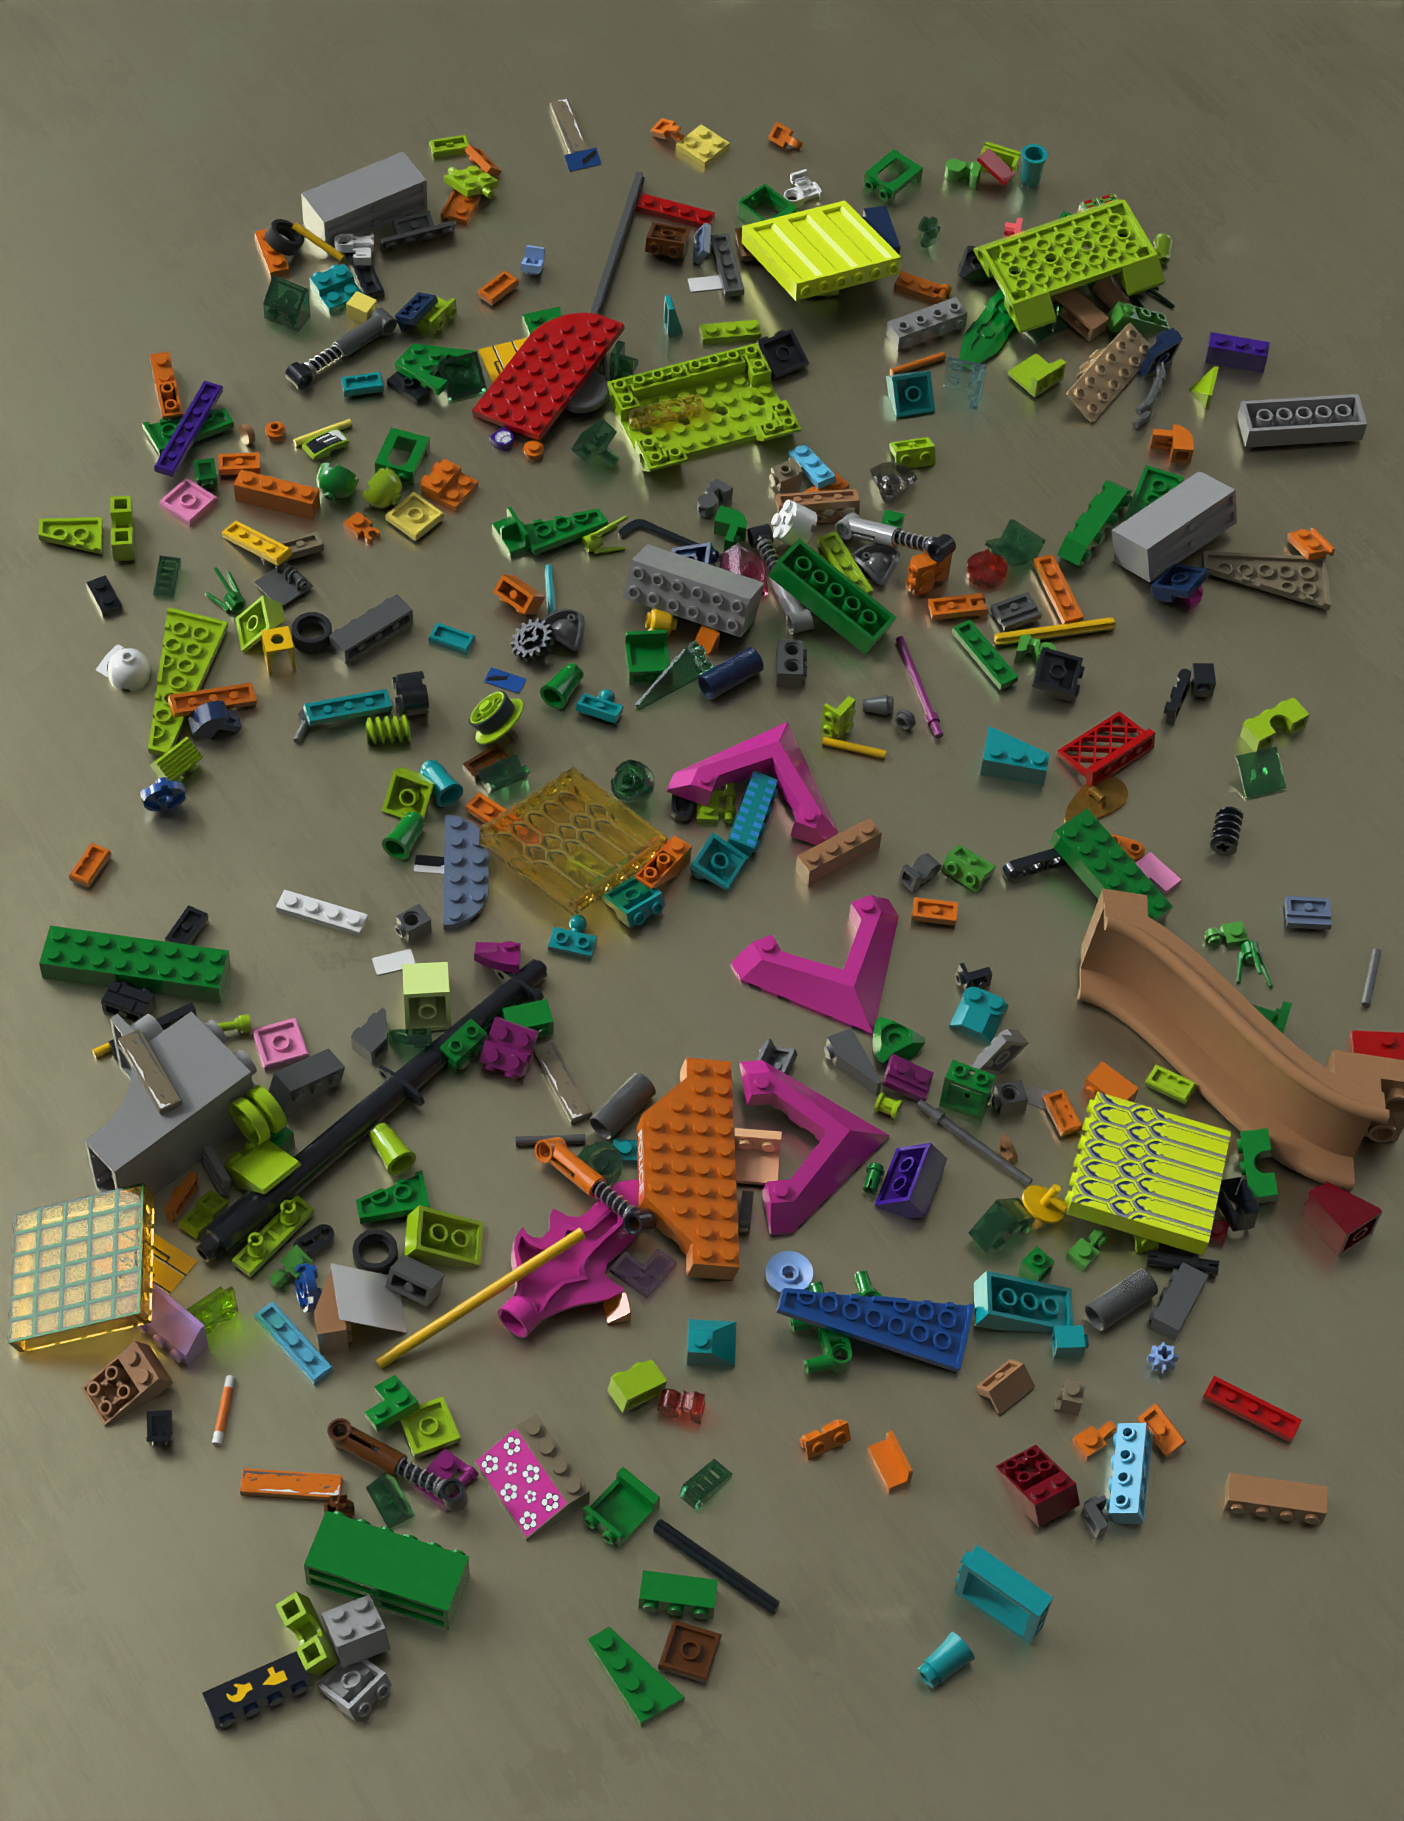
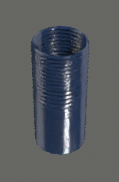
[698,647,764,700]

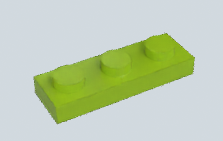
[699,319,761,345]

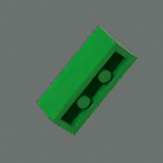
[638,1570,718,1619]

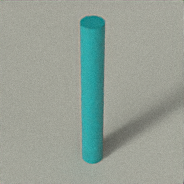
[545,564,556,614]

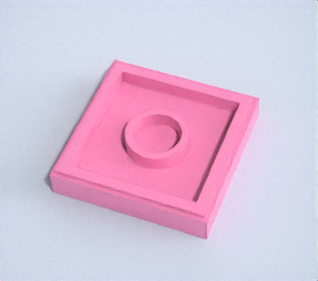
[159,477,218,526]
[252,1017,309,1071]

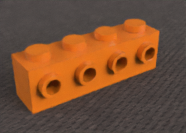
[234,470,320,520]

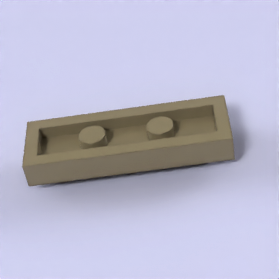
[260,531,324,567]

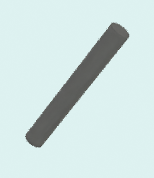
[1362,948,1381,1008]
[515,1134,585,1146]

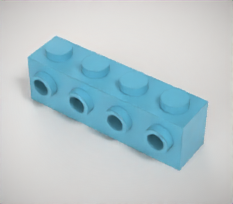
[1106,1423,1153,1524]

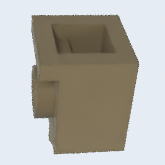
[769,457,803,492]
[1054,1378,1086,1416]

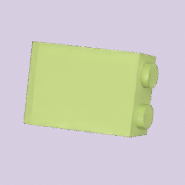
[402,962,451,1032]

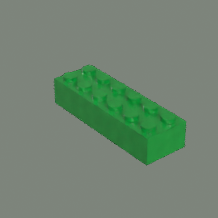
[768,539,897,655]
[1049,808,1173,923]

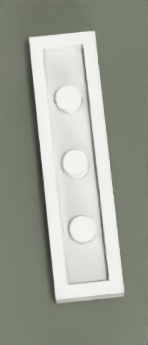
[276,890,368,937]

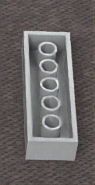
[1237,394,1367,447]

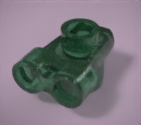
[917,216,941,248]

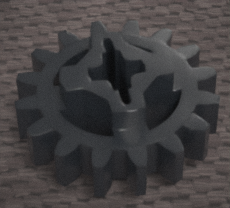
[510,618,556,662]

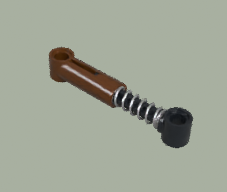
[327,1418,468,1512]

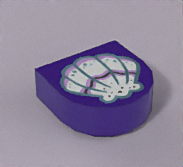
[489,427,514,450]

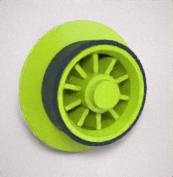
[469,691,524,745]

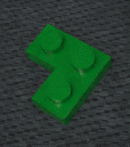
[364,1375,420,1432]

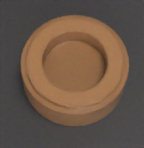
[238,423,255,445]

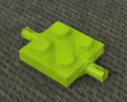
[444,166,498,199]

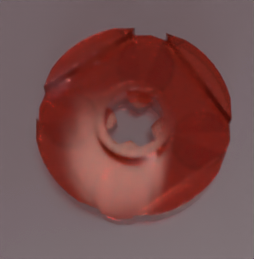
[966,549,1008,588]

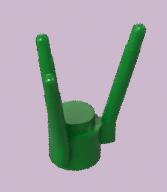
[205,567,246,613]
[1236,941,1273,988]

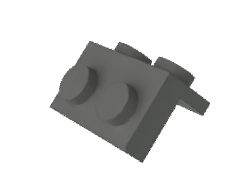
[756,1039,798,1075]

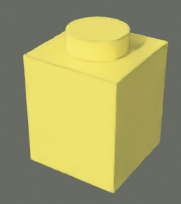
[346,291,377,324]

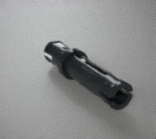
[1147,1250,1220,1276]

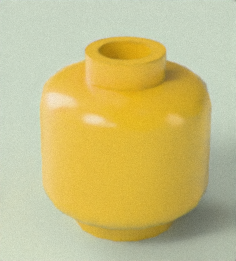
[645,608,677,636]

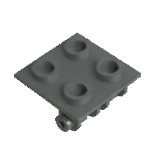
[254,560,313,607]

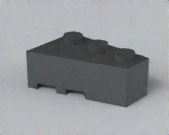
[268,1048,345,1118]

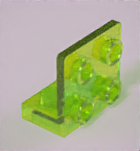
[186,1286,238,1334]

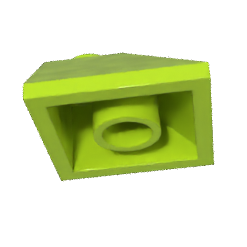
[235,595,285,652]
[382,767,435,819]

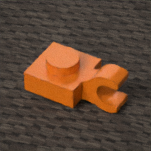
[650,118,685,142]
[768,121,803,150]
[1072,1420,1117,1460]

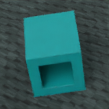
[1051,1325,1089,1358]

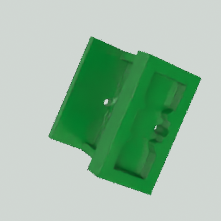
[863,149,923,205]
[375,428,430,486]

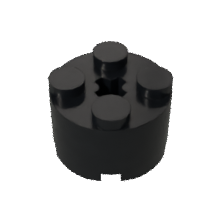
[392,671,429,717]

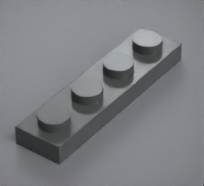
[710,233,744,297]

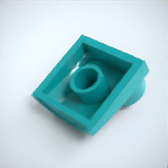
[689,832,749,890]
[949,987,1009,1045]

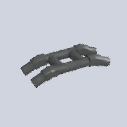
[1132,362,1166,429]

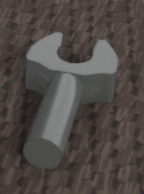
[293,709,319,744]

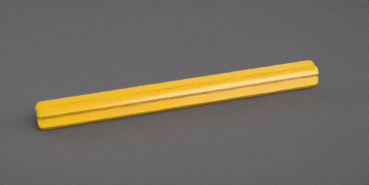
[994,617,1116,646]

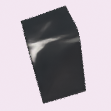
[1217,1177,1260,1232]

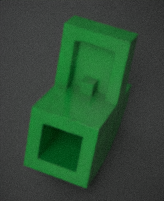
[714,505,747,555]

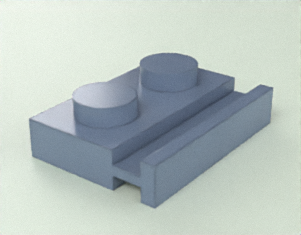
[1284,896,1332,930]

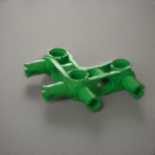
[790,1270,882,1374]

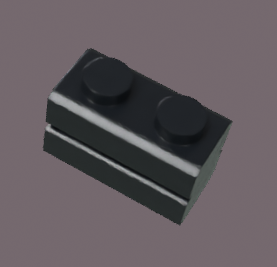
[101,981,156,1023]

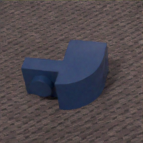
[188,701,242,739]

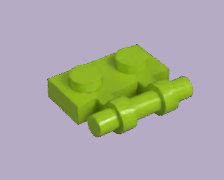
[696,783,736,824]

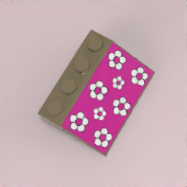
[474,1414,590,1541]

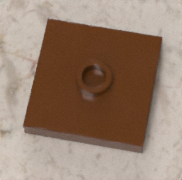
[658,1619,722,1684]

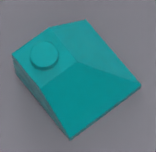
[886,371,935,417]
[687,1319,736,1367]

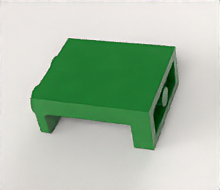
[625,629,672,685]
[583,1467,660,1548]

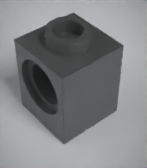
[395,904,432,944]
[991,1080,1028,1116]

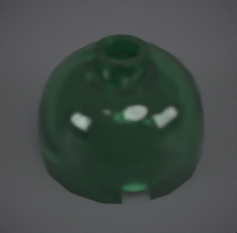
[611,759,655,804]

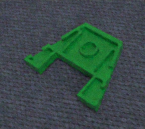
[394,343,475,396]

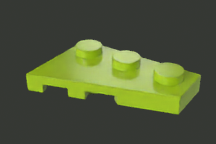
[38,517,103,554]

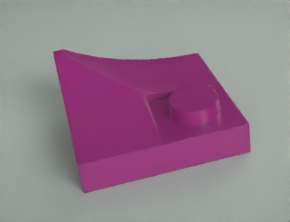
[474,941,521,973]

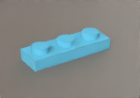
[788,444,836,489]

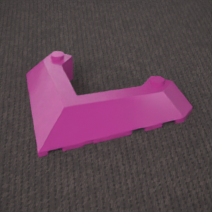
[667,722,838,846]
[731,895,899,1036]
[740,1060,890,1236]

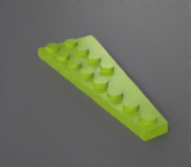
[148,607,228,756]

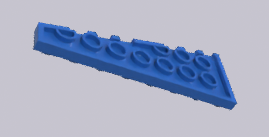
[776,1288,975,1373]

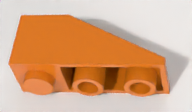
[634,835,692,889]

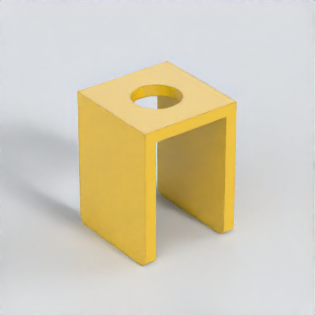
[261,626,296,674]

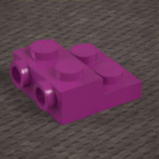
[479,1017,539,1079]

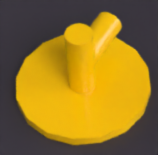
[1022,1184,1068,1224]

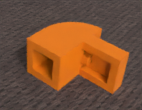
[1150,424,1194,463]

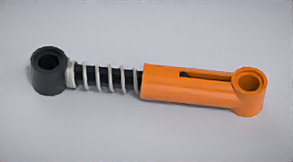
[535,1137,657,1236]

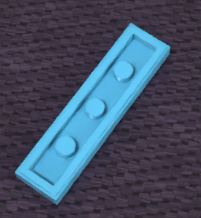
[254,1301,333,1385]

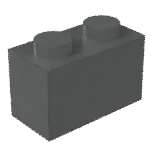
[385,1254,445,1307]

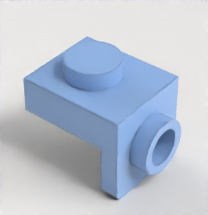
[520,245,545,275]

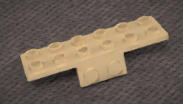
[1066,323,1151,423]

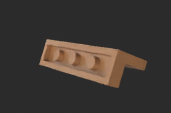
[775,489,860,524]

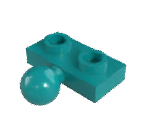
[575,689,624,723]
[548,915,597,960]

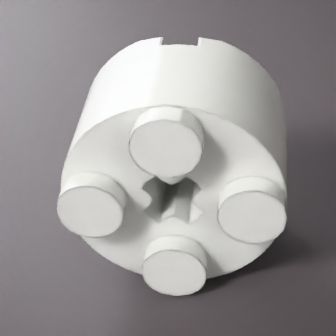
[771,499,817,546]

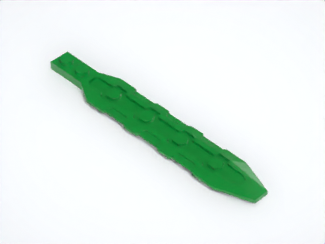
[958,211,1072,370]

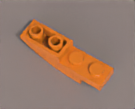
[149,351,183,419]

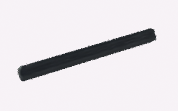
[653,1519,780,1614]

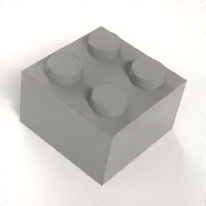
[321,1595,391,1668]

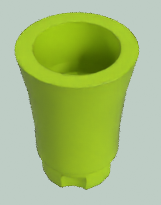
[369,1123,416,1175]

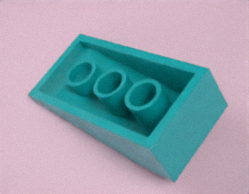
[974,1271,1073,1333]

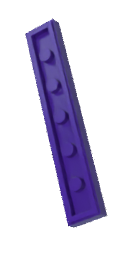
[154,381,223,478]

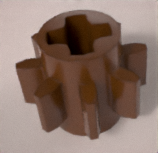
[324,1494,355,1518]

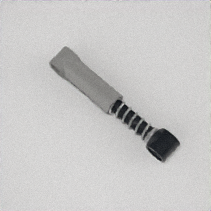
[835,512,956,562]
[747,524,813,634]

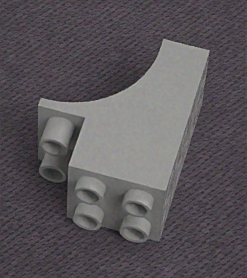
[84,1011,257,1218]

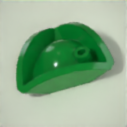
[873,1017,925,1064]

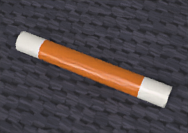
[212,1375,236,1447]

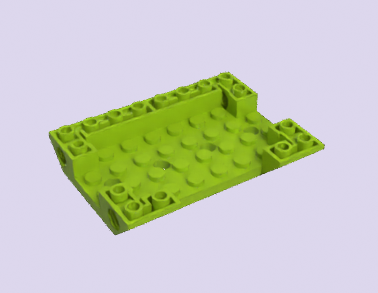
[973,199,1165,334]
[607,343,801,472]

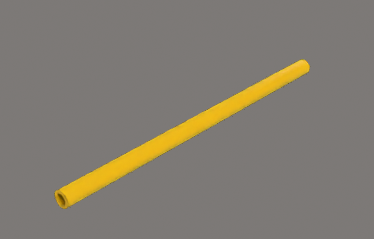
[375,1227,586,1369]

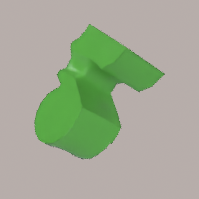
[944,159,982,190]
[1014,634,1057,666]

